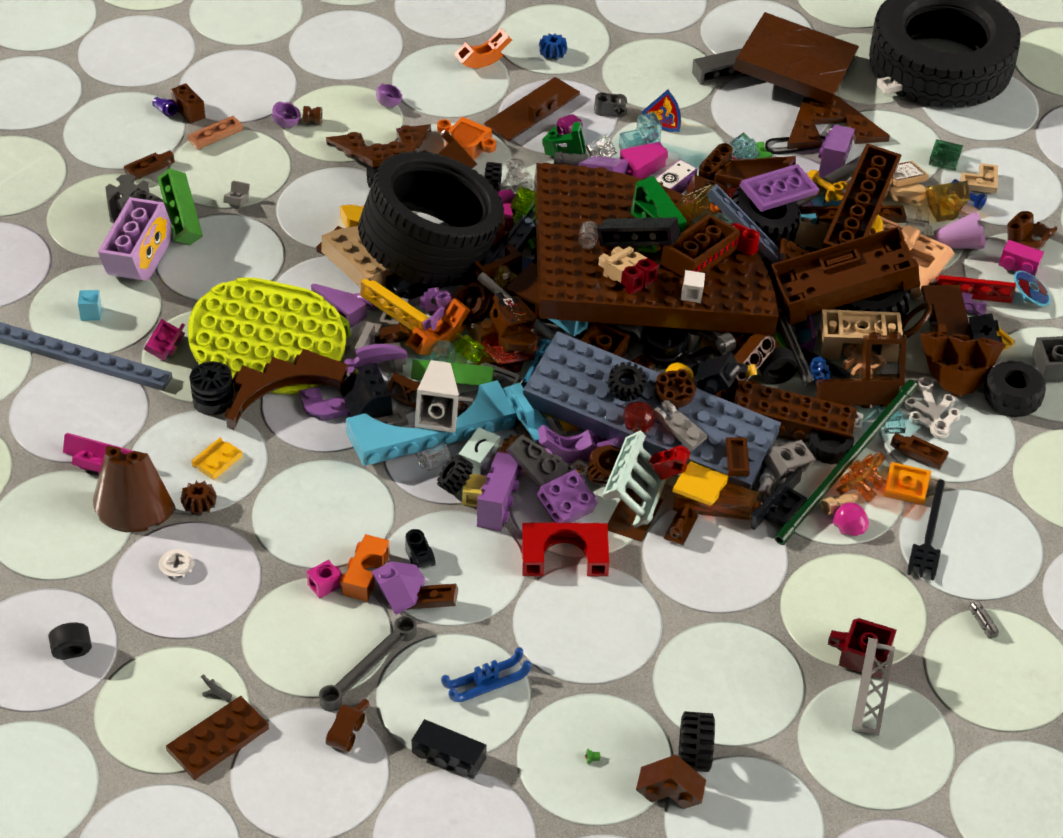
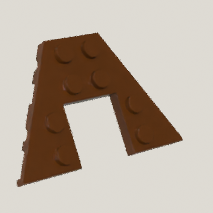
[787,96,890,149]
[326,124,431,167]

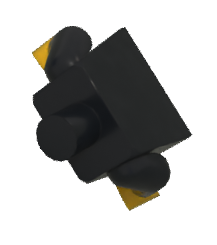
[693,352,757,395]

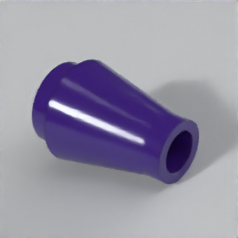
[152,97,178,116]

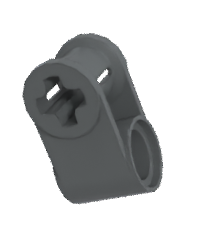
[594,92,627,117]

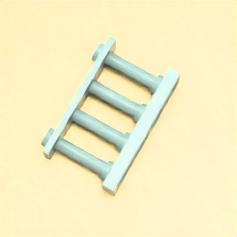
[602,430,666,528]

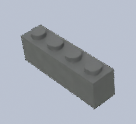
[692,48,746,85]

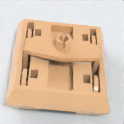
[871,216,954,299]

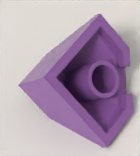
[372,561,426,615]

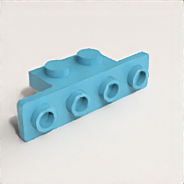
[503,383,551,443]

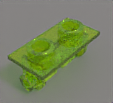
[510,186,535,220]
[454,333,489,363]

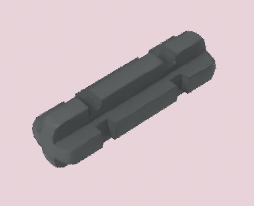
[969,601,999,639]

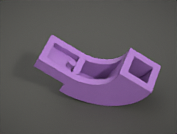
[538,425,602,463]

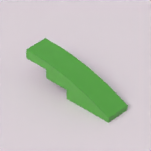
[411,359,495,386]

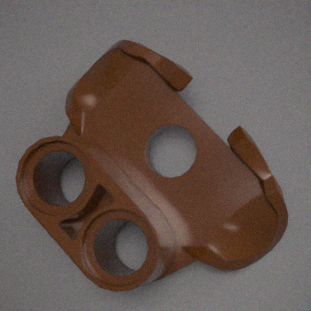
[1007,211,1058,250]

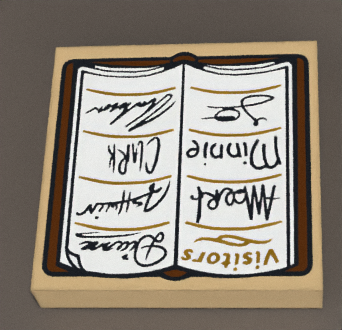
[892,161,929,187]

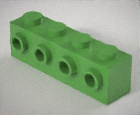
[157,168,203,245]

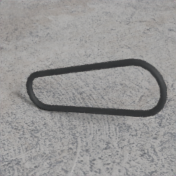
[765,135,825,154]

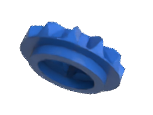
[810,356,831,384]

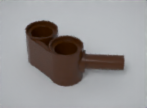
[325,699,370,753]

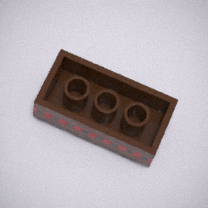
[660,214,740,277]

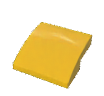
[672,462,729,506]

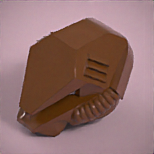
[452,281,494,325]
[587,445,633,487]

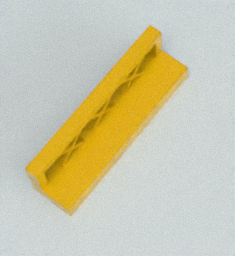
[360,278,430,331]

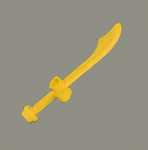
[807,170,883,233]

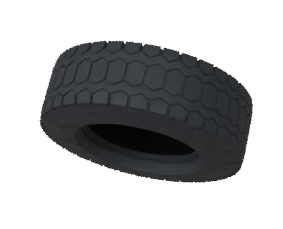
[869,0,1021,108]

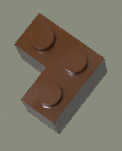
[636,755,706,809]

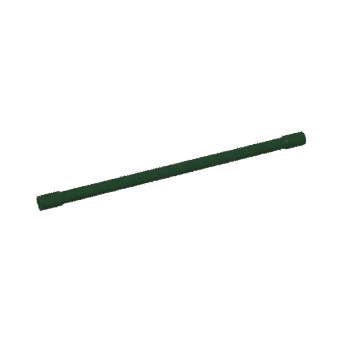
[774,379,918,545]

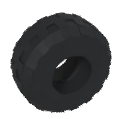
[984,361,1046,417]

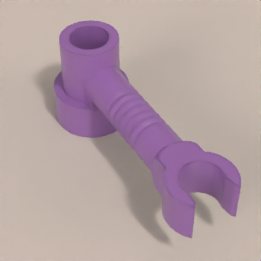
[422,292,452,331]

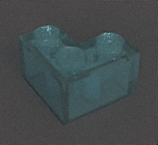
[619,112,662,150]

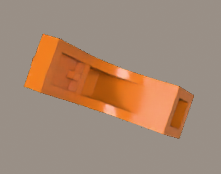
[406,299,470,355]

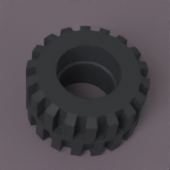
[678,711,715,772]

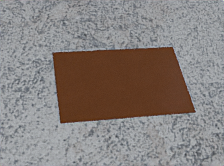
[608,488,664,542]

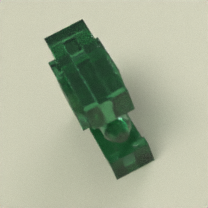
[929,139,963,171]

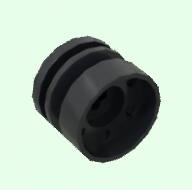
[189,361,234,416]

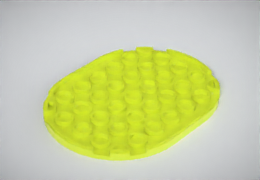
[187,277,346,395]

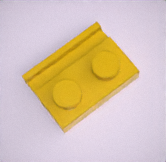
[191,437,242,480]

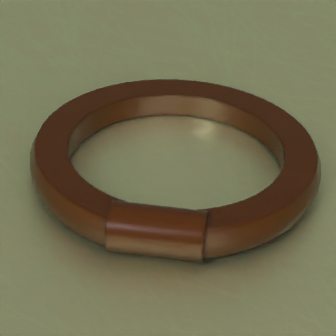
[901,303,932,339]

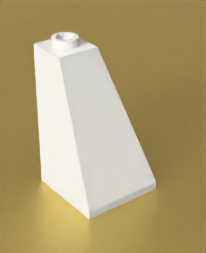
[415,360,459,433]

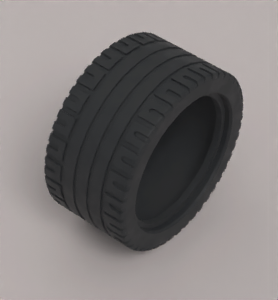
[358,151,504,287]

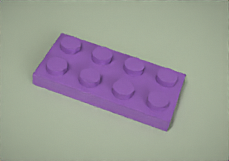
[739,164,819,212]

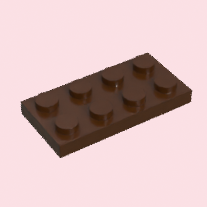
[166,696,269,780]

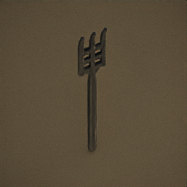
[907,479,945,581]

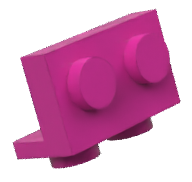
[143,319,185,361]

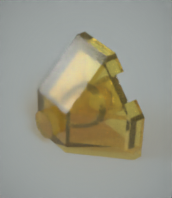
[926,181,970,222]

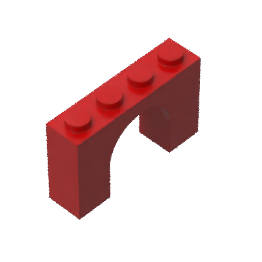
[522,522,609,576]

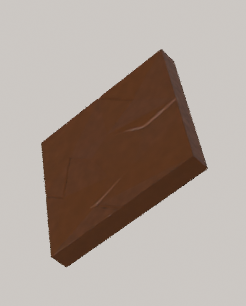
[733,12,859,105]

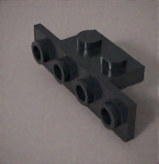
[751,466,807,530]

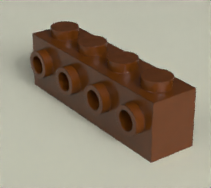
[816,377,900,408]

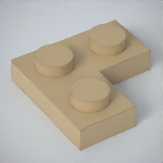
[960,163,998,194]

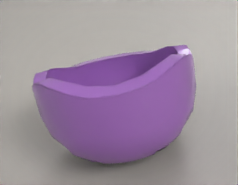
[272,101,301,128]

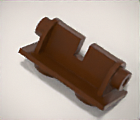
[664,503,699,545]

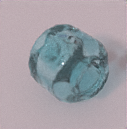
[430,340,456,363]

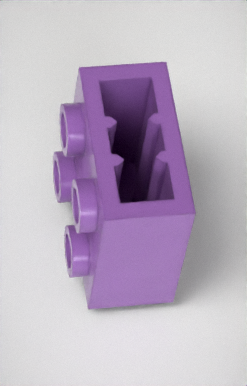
[537,469,598,523]

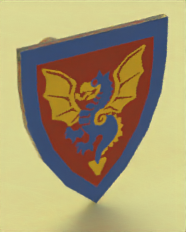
[642,89,681,132]

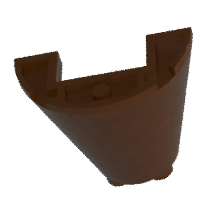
[714,156,796,191]
[93,445,176,532]

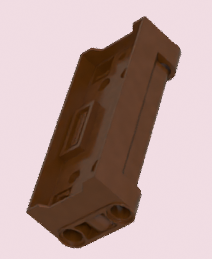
[771,226,920,325]

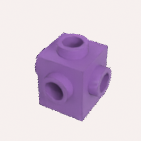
[420,287,448,315]

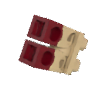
[598,246,659,295]

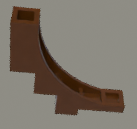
[224,349,348,430]

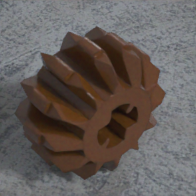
[180,480,217,515]

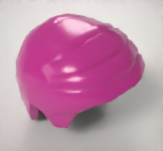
[833,502,869,536]

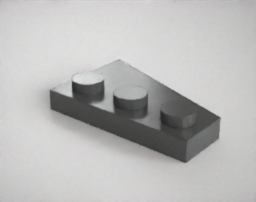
[506,435,577,487]

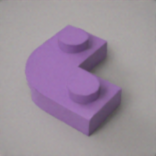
[299,386,348,420]

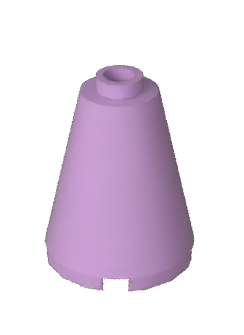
[931,212,985,249]

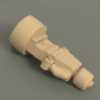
[821,493,858,515]

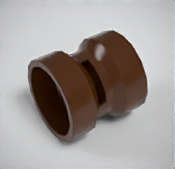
[302,106,323,125]

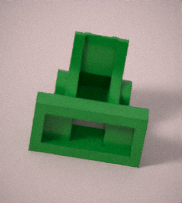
[542,122,587,158]

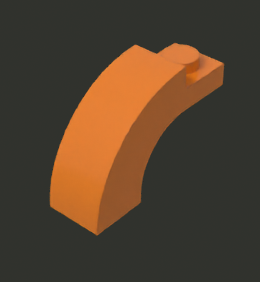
[454,28,512,68]

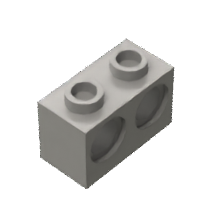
[764,440,815,480]

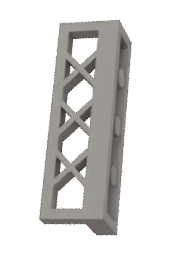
[852,638,895,736]

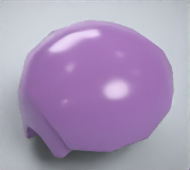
[376,83,403,108]

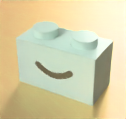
[459,427,502,475]

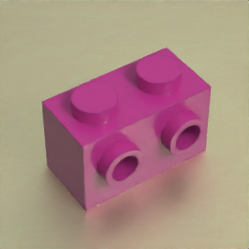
[998,240,1044,277]

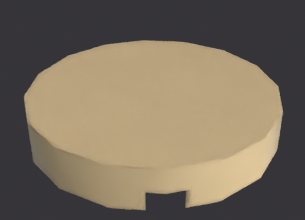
[889,183,926,203]

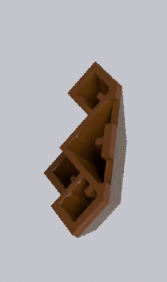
[920,331,1005,397]

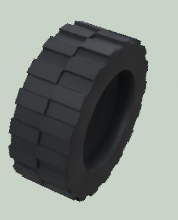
[807,430,854,465]

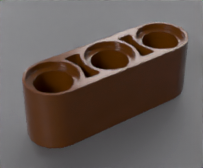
[698,143,733,181]

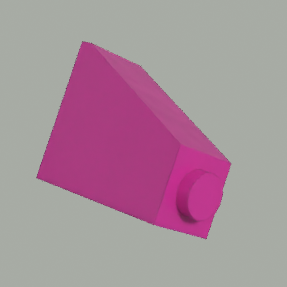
[620,142,668,179]

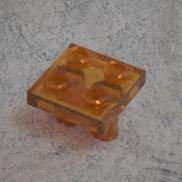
[836,452,887,503]

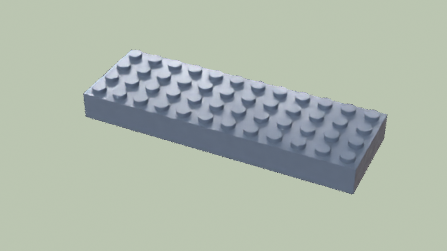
[523,331,781,497]

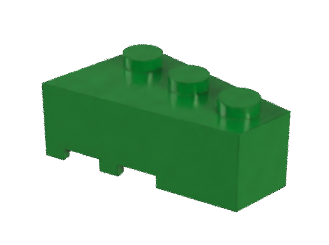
[631,176,687,233]

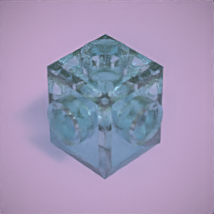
[730,132,760,160]

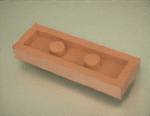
[187,116,243,150]

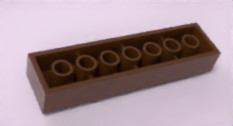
[821,143,901,249]

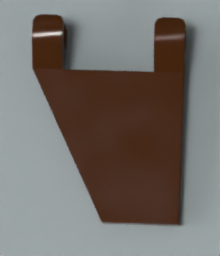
[423,130,477,169]

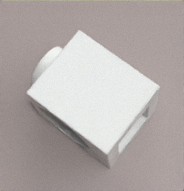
[681,270,705,303]

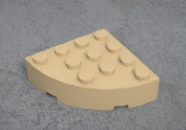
[321,226,395,288]

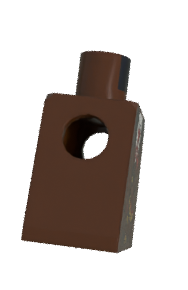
[490,292,537,337]

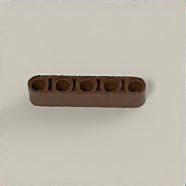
[715,333,775,402]

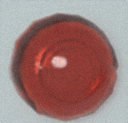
[623,401,655,433]

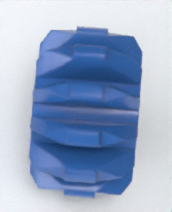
[539,33,567,60]

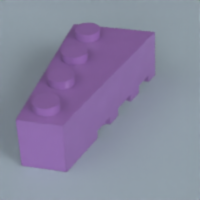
[818,125,855,178]
[477,452,524,531]

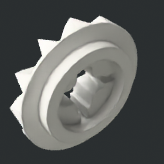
[159,549,194,579]

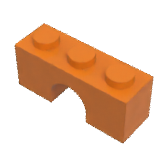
[340,534,390,602]

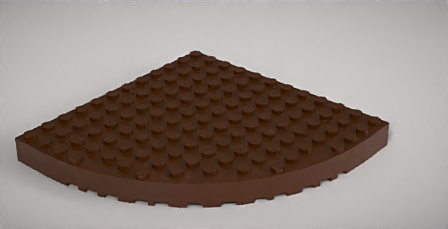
[534,163,779,335]

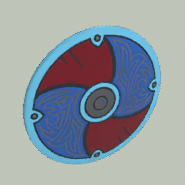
[1014,271,1051,306]

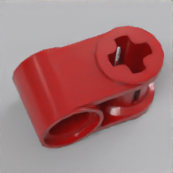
[731,223,760,255]
[648,446,690,480]

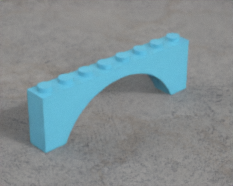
[346,380,516,466]

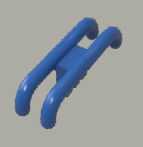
[441,647,531,702]

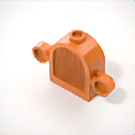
[437,117,496,159]

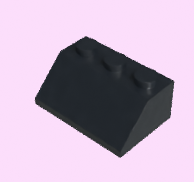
[339,363,393,418]

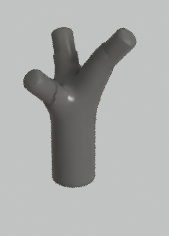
[201,674,232,702]

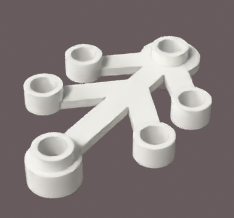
[904,376,961,438]

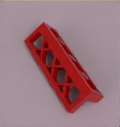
[935,275,1016,303]

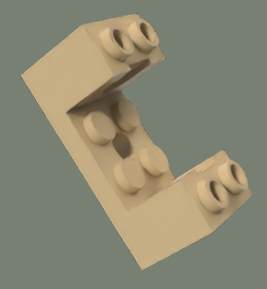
[818,309,903,362]

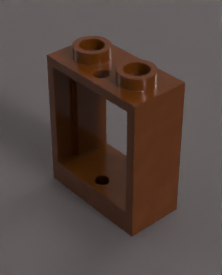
[861,332,907,386]

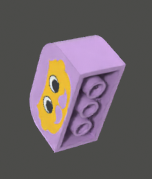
[98,197,172,281]

